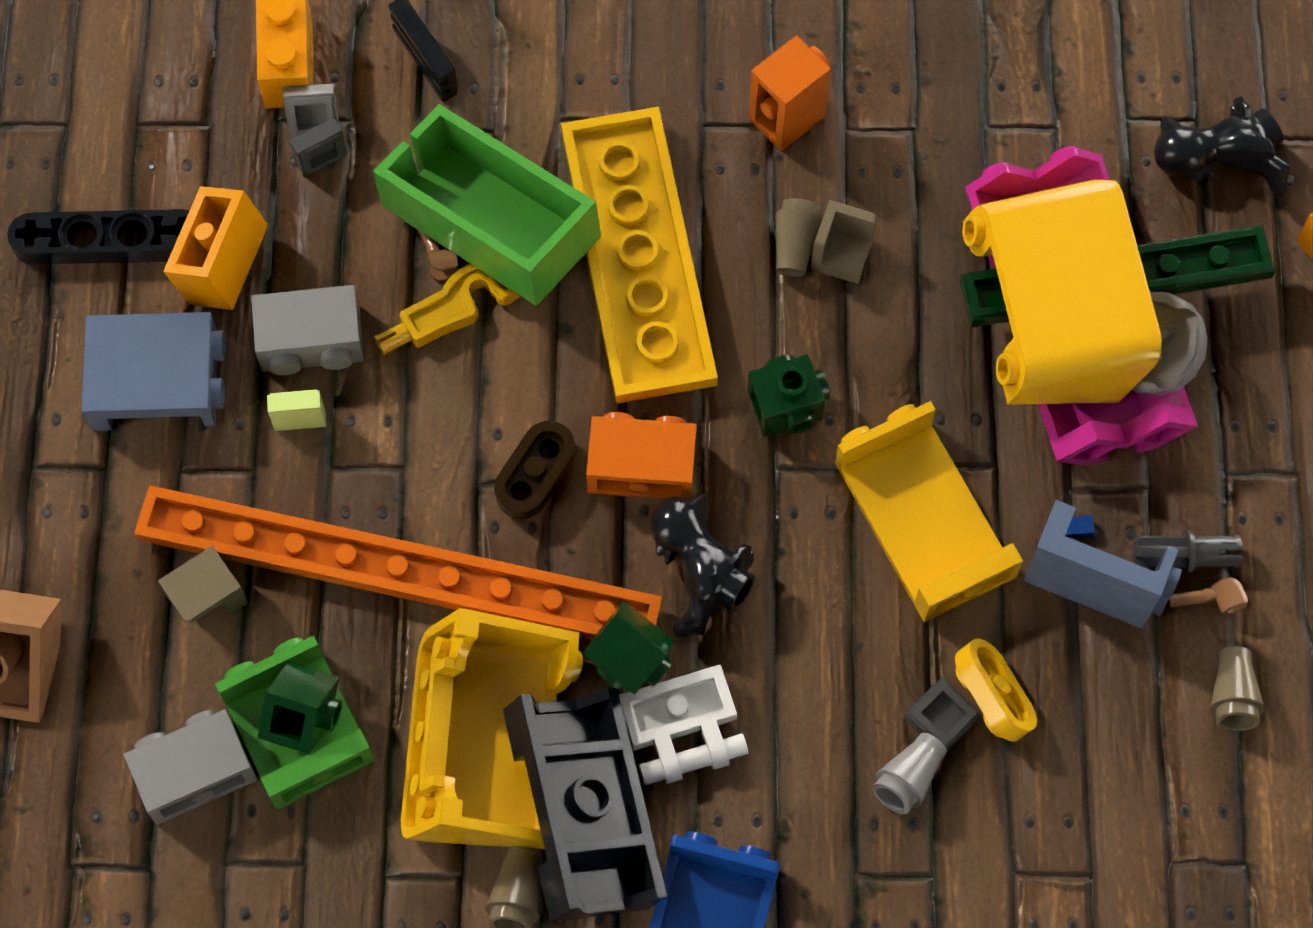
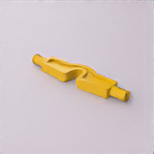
[374,264,521,356]

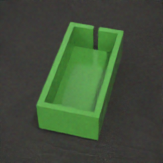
[373,104,601,306]

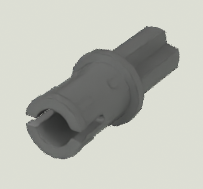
[1133,530,1243,573]

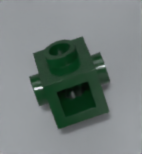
[747,354,830,437]

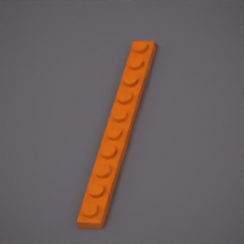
[134,485,663,640]

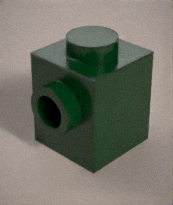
[583,600,674,695]
[258,661,342,754]

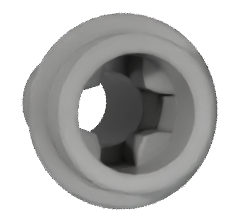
[872,732,947,814]

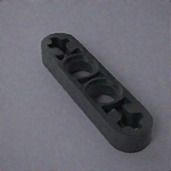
[7,209,190,265]

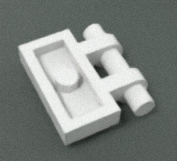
[619,664,749,785]

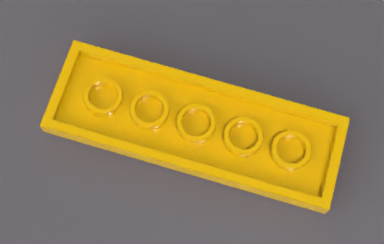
[561,107,718,404]

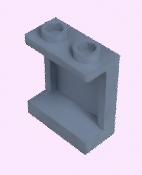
[81,312,226,431]
[1024,500,1182,629]

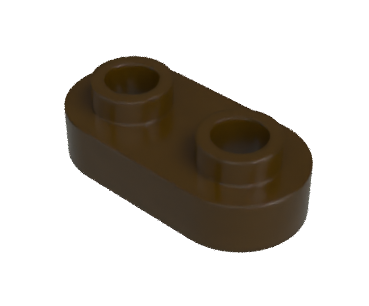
[494,421,575,519]

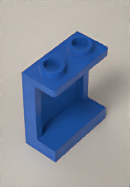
[649,831,780,928]

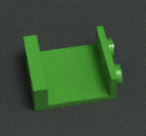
[215,635,375,810]

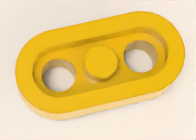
[955,638,1037,742]

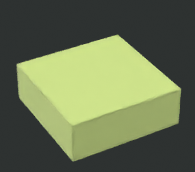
[267,389,326,431]

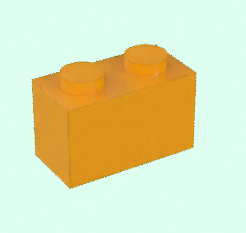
[256,0,314,109]
[163,186,268,310]

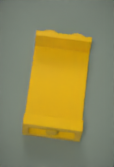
[835,401,1023,623]

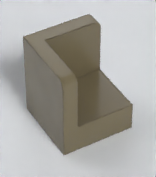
[811,200,878,284]
[158,545,248,624]

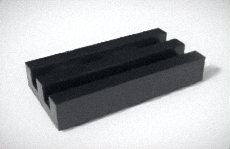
[388,0,458,102]

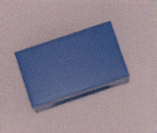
[1065,515,1095,539]

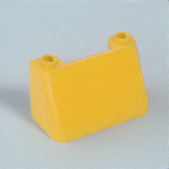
[962,180,1162,405]
[401,608,583,849]

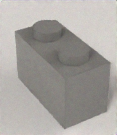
[251,285,364,375]
[123,709,258,825]

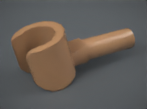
[417,229,459,281]
[1169,578,1248,615]

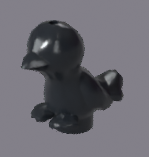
[1154,96,1290,197]
[650,493,755,637]

